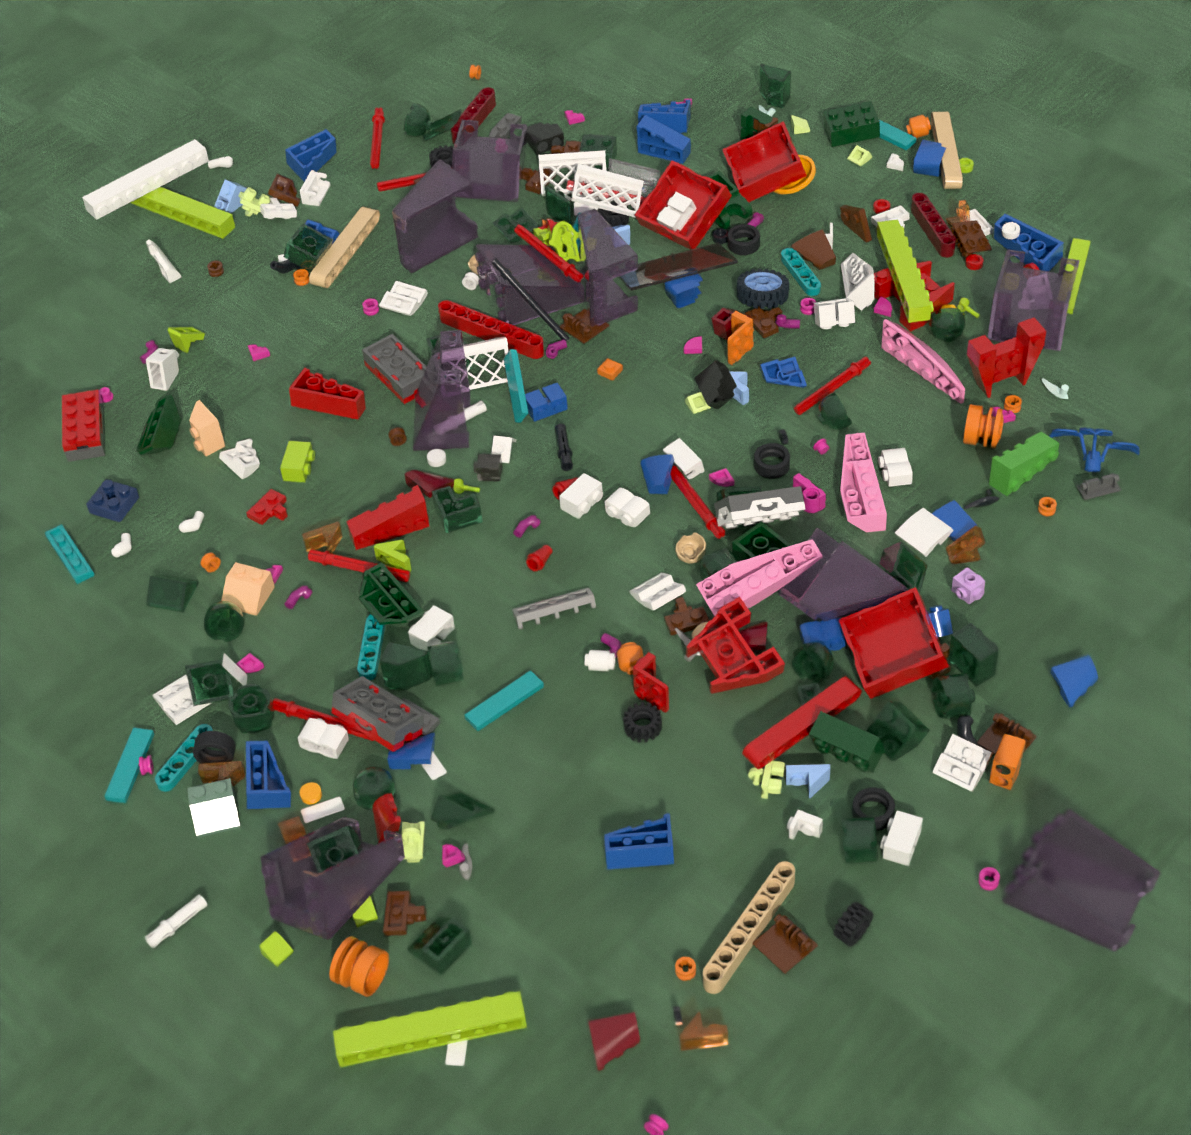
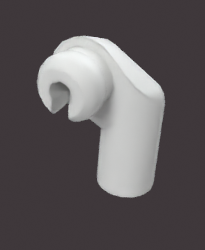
[208,156,233,169]
[179,511,204,533]
[111,533,132,558]

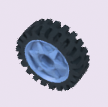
[736,268,789,309]

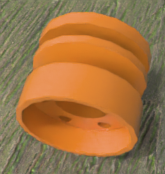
[963,404,1004,449]
[329,936,389,997]

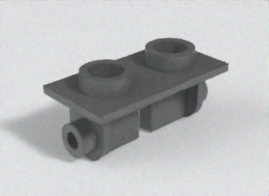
[1076,473,1121,500]

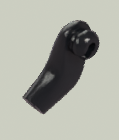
[270,257,303,274]
[957,715,980,747]

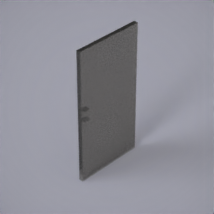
[614,243,738,291]

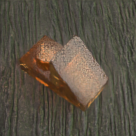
[946,200,970,228]
[302,521,343,554]
[946,525,986,564]
[198,761,245,787]
[278,816,313,862]
[680,1012,728,1051]

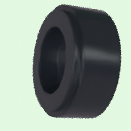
[712,228,729,244]

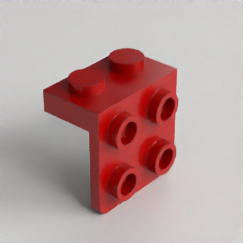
[633,652,669,713]

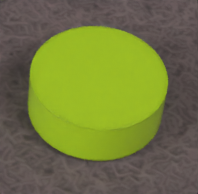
[959,158,974,173]

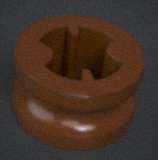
[207,261,224,277]
[388,427,407,446]

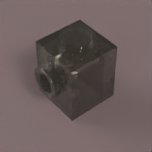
[474,454,503,481]

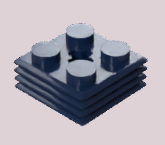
[86,479,140,522]

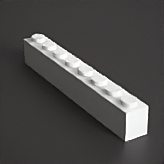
[82,140,209,220]

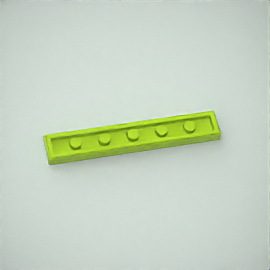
[1055,238,1091,314]

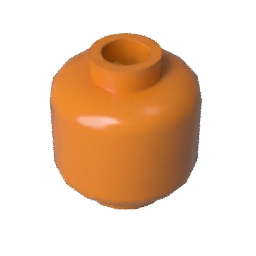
[906,114,932,138]
[616,642,644,675]

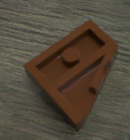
[268,174,300,207]
[840,205,872,243]

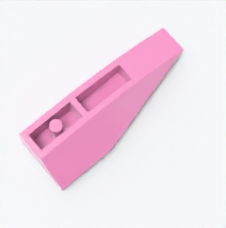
[881,319,965,404]
[840,433,887,532]
[696,539,823,617]

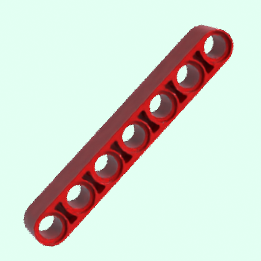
[438,300,544,359]
[742,676,862,770]

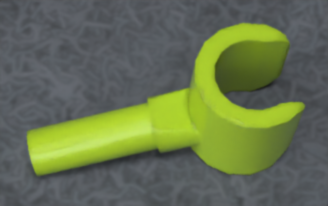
[957,297,980,318]
[453,479,480,494]

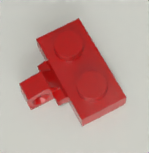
[246,489,288,525]

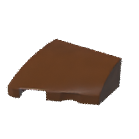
[791,229,836,270]

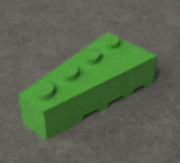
[989,432,1059,496]

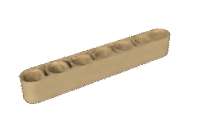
[931,112,962,189]
[309,207,380,288]
[703,861,795,994]

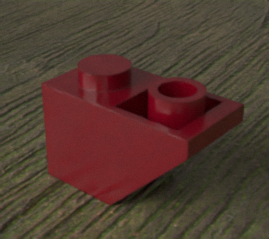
[711,308,751,340]

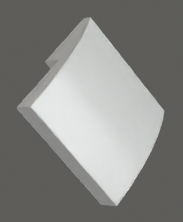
[379,281,428,316]
[895,508,954,557]
[629,573,686,611]
[153,674,211,725]
[932,734,993,792]

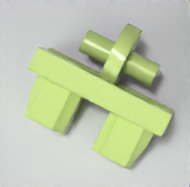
[238,187,270,217]
[748,760,785,799]
[400,821,425,863]

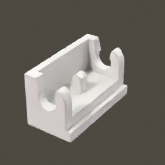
[300,170,331,206]
[663,438,705,479]

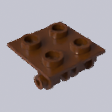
[951,220,992,258]
[559,309,610,344]
[977,713,1037,755]
[752,914,818,974]

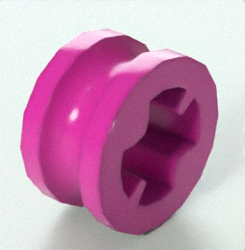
[800,298,816,315]
[362,299,379,316]
[139,755,154,776]
[978,867,1000,891]
[644,1114,669,1135]

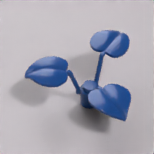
[1049,427,1140,472]

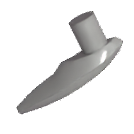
[675,628,701,662]
[459,844,472,881]

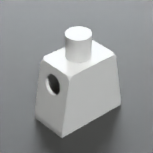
[146,348,179,391]

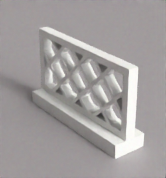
[539,151,606,196]
[571,164,644,218]
[433,336,509,395]

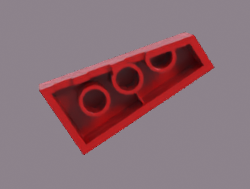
[289,368,366,419]
[346,485,430,550]

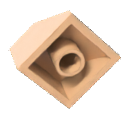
[189,400,225,456]
[221,562,275,616]

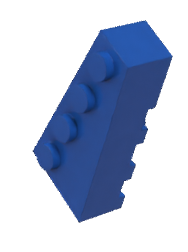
[994,214,1064,276]

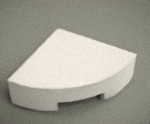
[887,153,904,171]

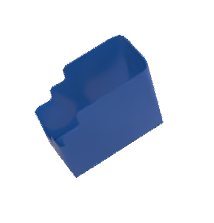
[913,139,946,177]
[664,269,703,308]

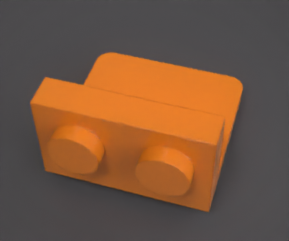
[727,311,754,365]

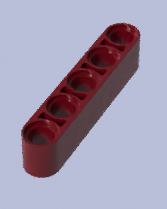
[451,87,496,146]
[911,193,956,258]

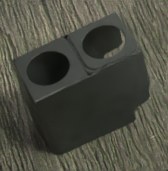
[524,122,564,155]
[695,360,737,409]

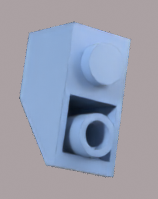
[214,180,247,214]

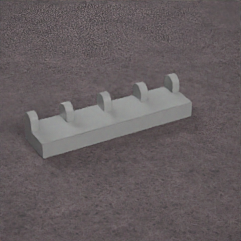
[512,588,596,630]

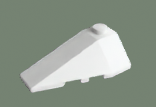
[841,253,874,311]

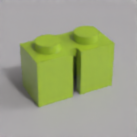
[280,441,315,482]

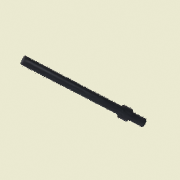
[491,258,569,341]

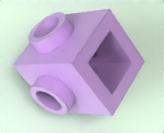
[951,567,985,604]

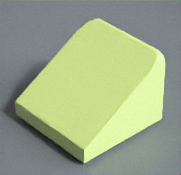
[791,115,810,134]
[847,145,872,167]
[685,392,711,414]

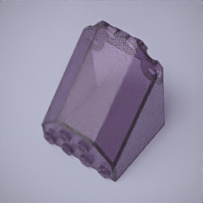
[778,528,909,621]

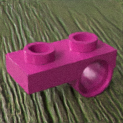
[793,473,826,513]

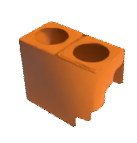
[989,734,1026,790]

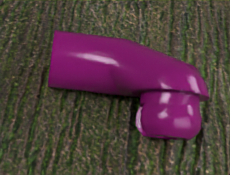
[747,212,764,227]
[776,314,800,329]
[546,339,567,359]
[140,340,158,364]
[513,515,541,538]
[284,585,313,609]
[601,633,621,658]

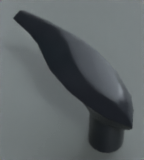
[964,489,1000,510]

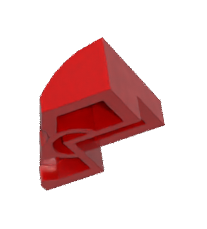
[372,793,401,844]

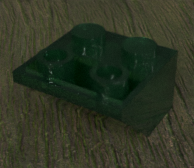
[866,701,930,762]
[407,917,472,976]

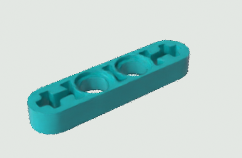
[781,248,821,296]
[357,614,386,681]
[155,724,213,792]

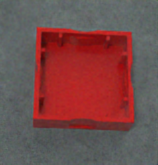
[722,121,807,202]
[635,160,731,251]
[839,587,949,699]

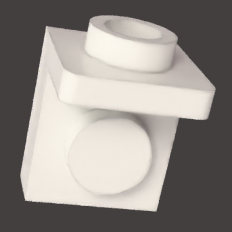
[787,810,823,839]

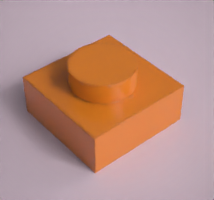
[597,358,623,381]

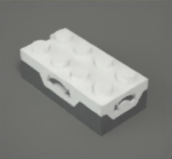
[714,486,805,529]

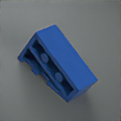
[638,99,691,133]
[285,129,337,182]
[246,741,291,809]
[604,813,674,870]

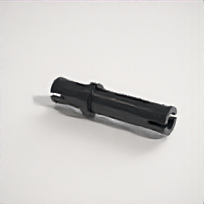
[555,424,573,471]

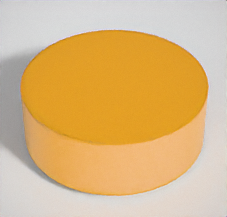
[299,782,322,805]

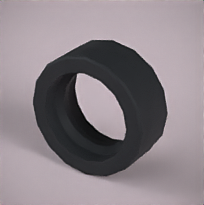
[727,224,760,255]
[754,443,790,479]
[193,731,236,767]
[852,787,895,831]

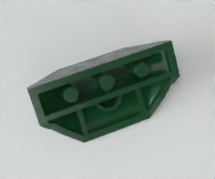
[136,394,181,455]
[359,562,424,625]

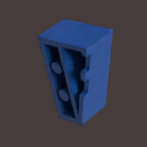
[637,115,691,164]

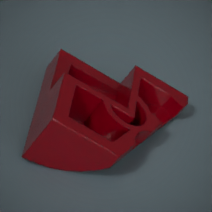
[404,470,455,498]
[738,622,768,650]
[588,1012,640,1071]

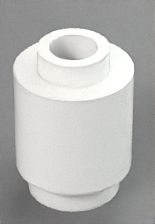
[585,650,615,672]

